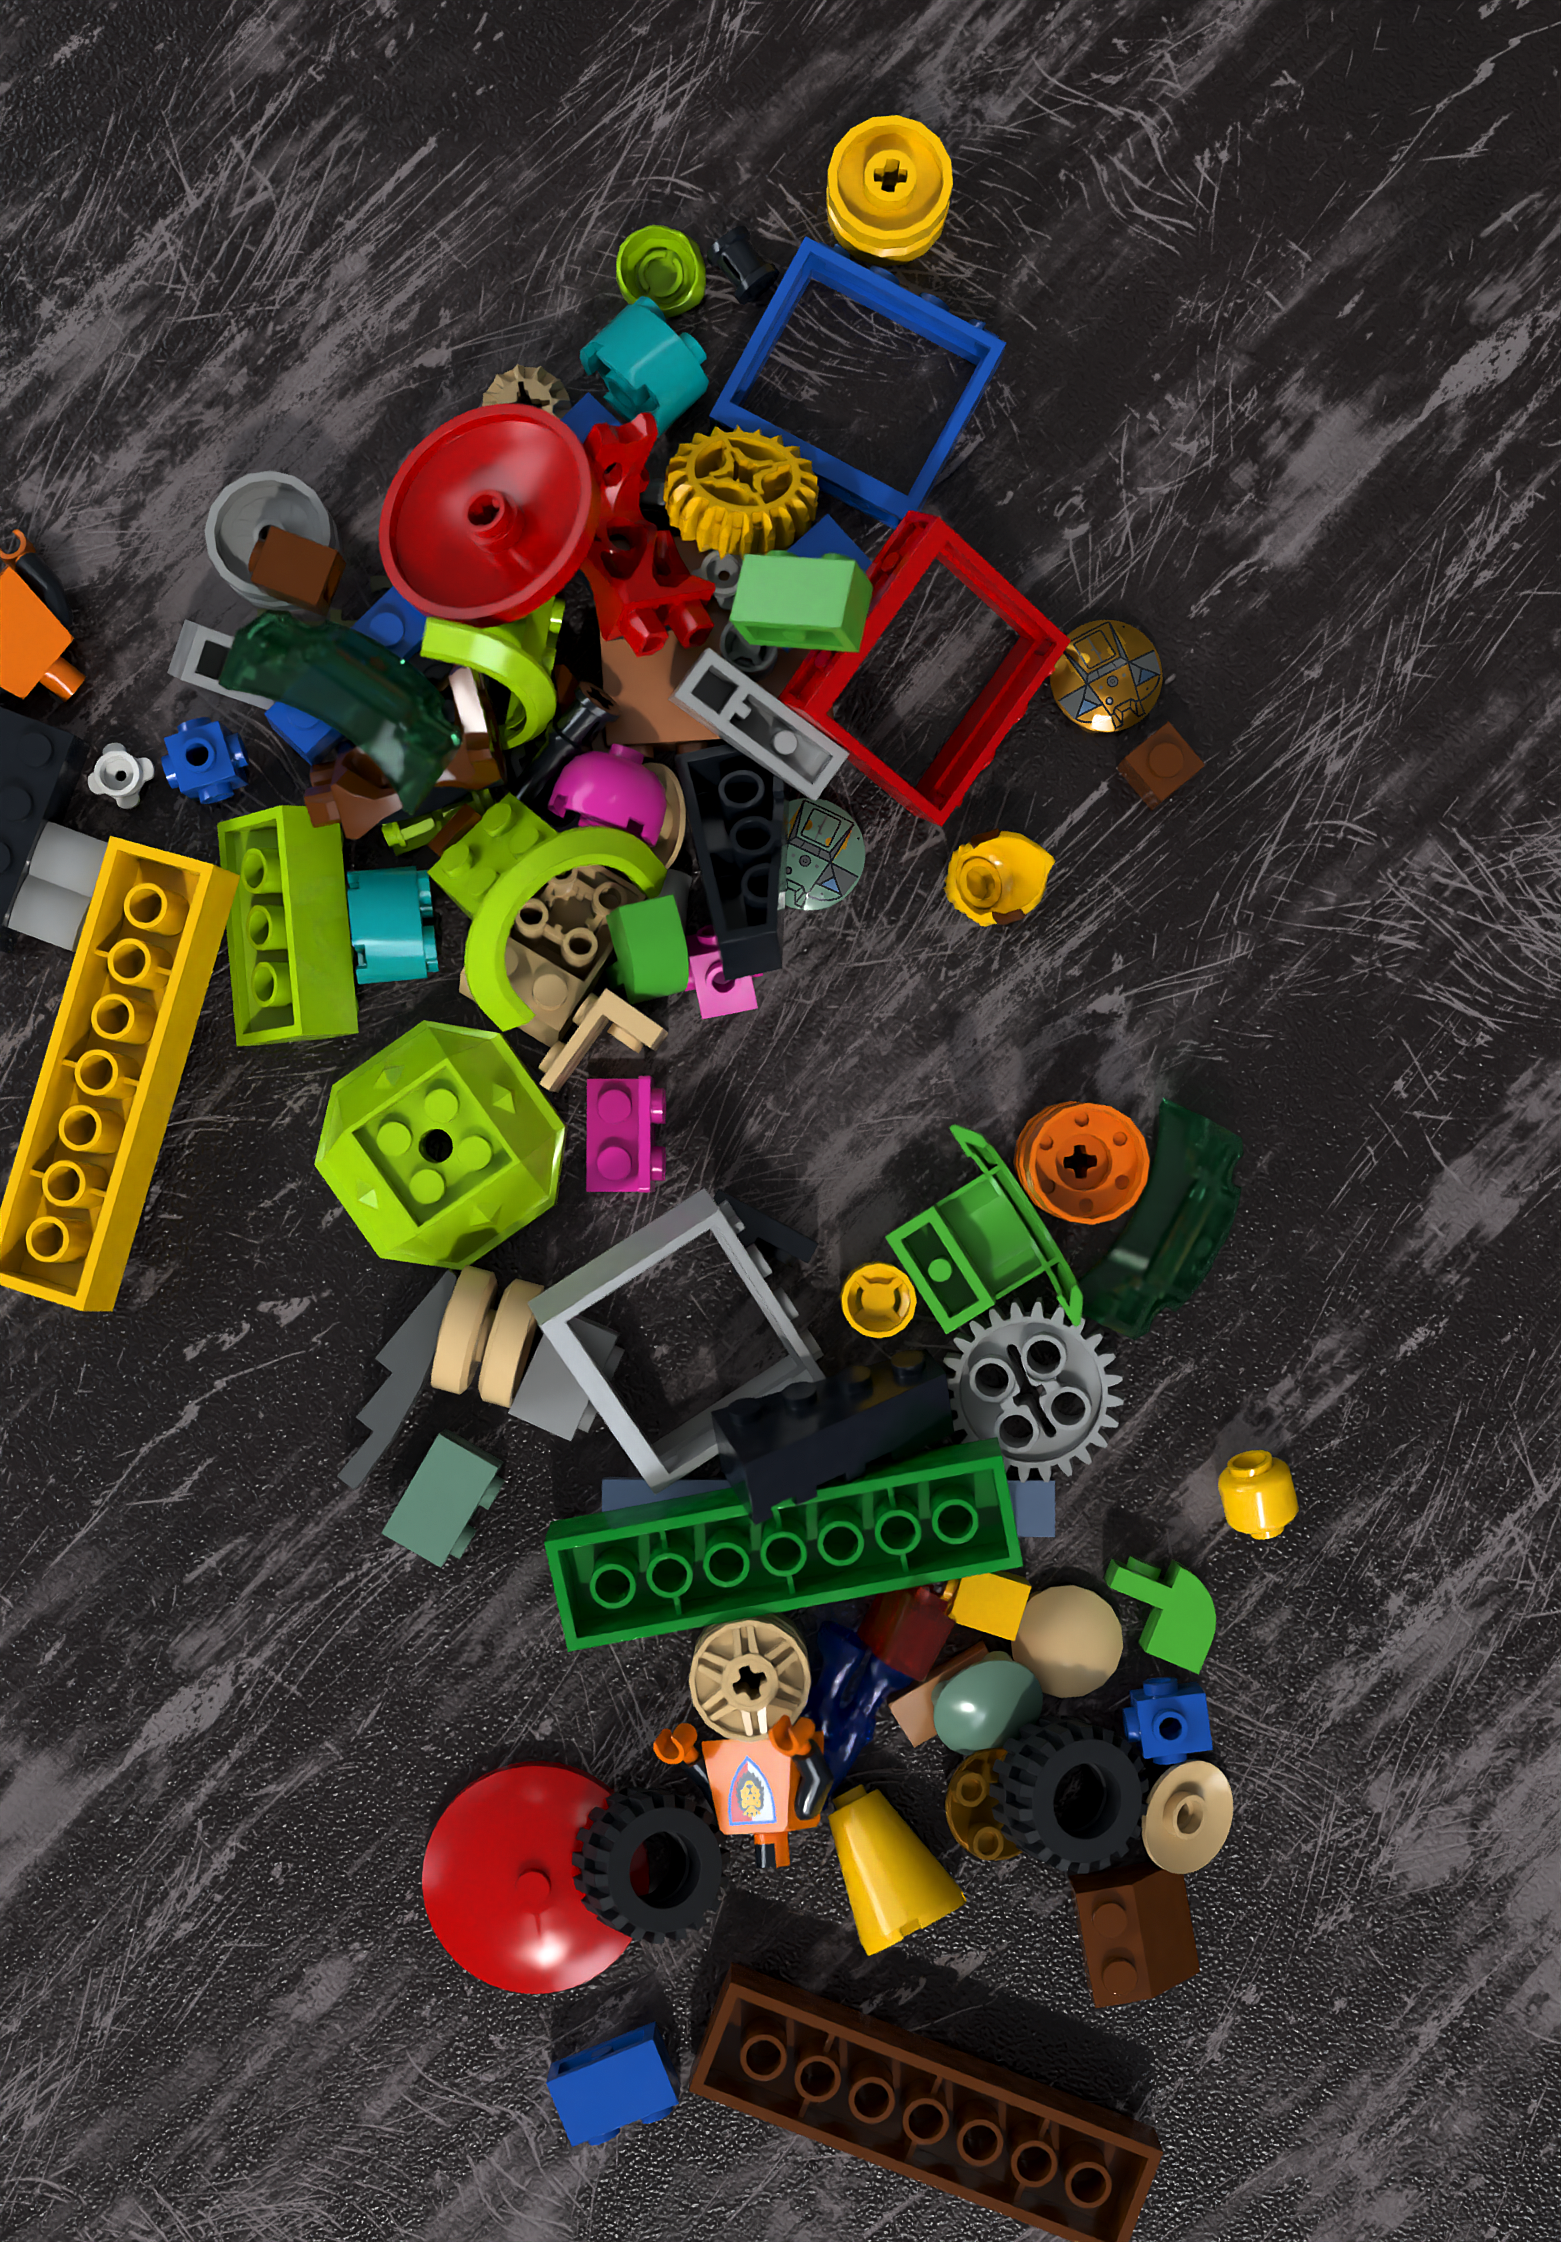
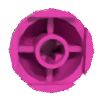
[547,744,667,847]

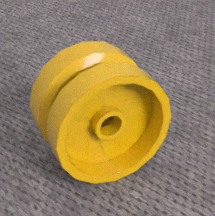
[826,115,953,267]

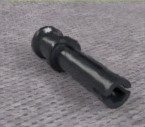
[504,681,621,813]

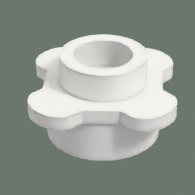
[88,743,155,809]

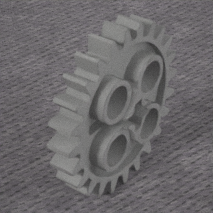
[943,1297,1125,1483]

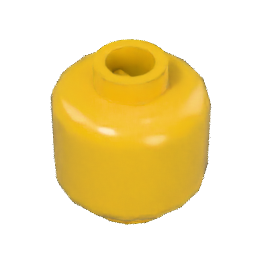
[1218,1450,1299,1539]

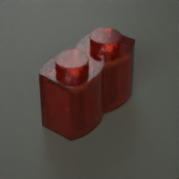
[856,1584,957,1683]

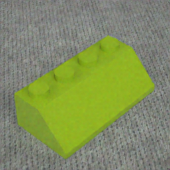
[217,805,359,1046]

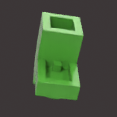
[605,894,689,1005]
[1103,1556,1216,1674]

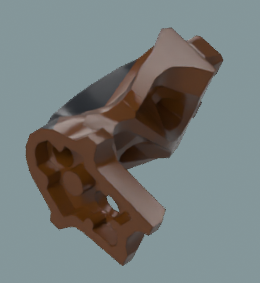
[304,663,507,839]

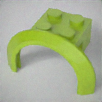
[409,595,566,750]
[427,792,668,1032]

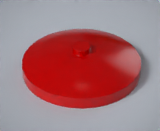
[379,403,601,629]
[422,1761,650,1994]

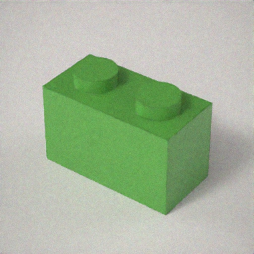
[730,550,873,652]

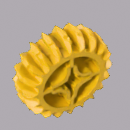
[663,424,819,560]

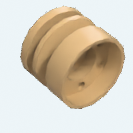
[689,1612,811,1743]

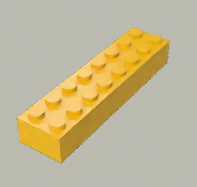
[0,836,240,1311]

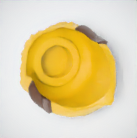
[943,828,1055,927]

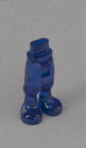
[795,1621,919,1829]

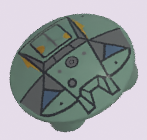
[785,798,865,911]

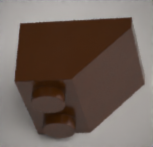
[1068,1861,1200,2009]

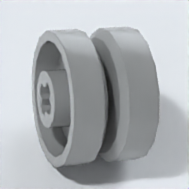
[205,470,344,613]

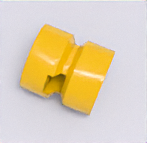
[840,1260,917,1338]

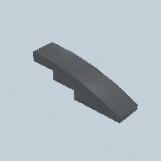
[337,1269,461,1491]

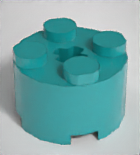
[579,296,709,438]
[347,866,439,984]

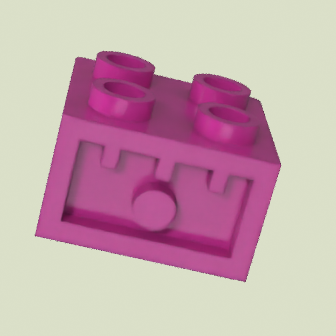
[586,1076,666,1193]

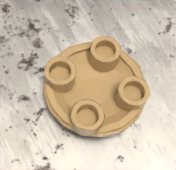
[1011,1585,1123,1698]

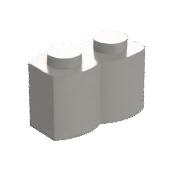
[8,821,108,952]

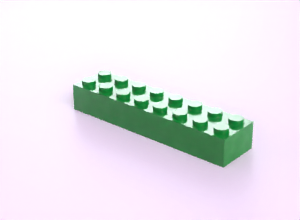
[544,1437,1023,1652]

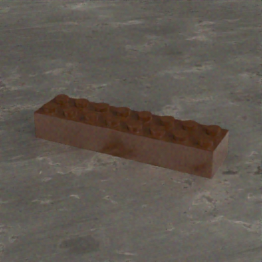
[688,1962,1164,2242]

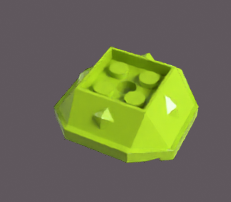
[314,1020,568,1270]

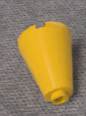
[828,1784,967,1956]

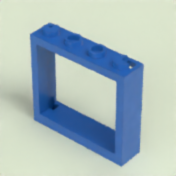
[709,236,1006,530]

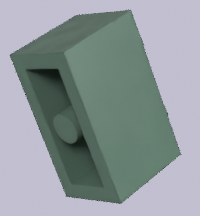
[381,1428,506,1568]

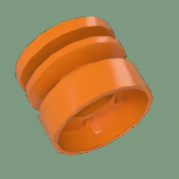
[1013,1101,1150,1225]

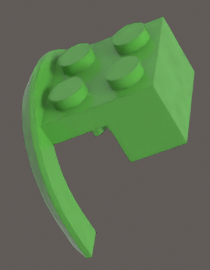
[885,1124,1083,1334]

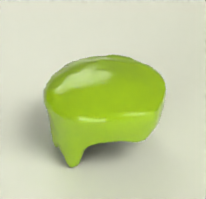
[616,225,706,318]

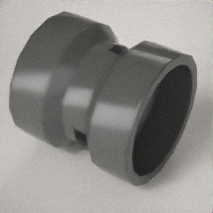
[720,622,778,682]

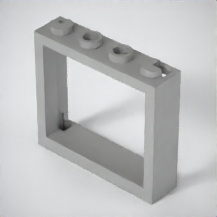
[527,1188,826,1495]

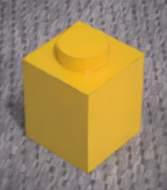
[939,1570,1032,1641]

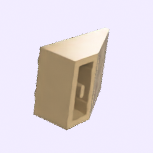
[459,865,647,1048]

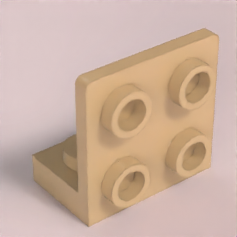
[539,988,669,1093]

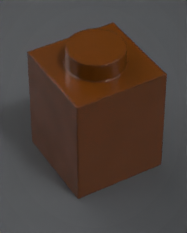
[248,526,347,617]
[1116,721,1205,810]

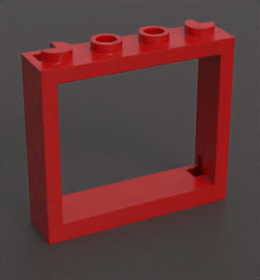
[777,510,1071,827]

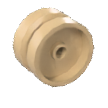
[431,1265,544,1408]

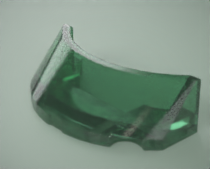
[218,609,463,816]
[1078,1098,1244,1340]

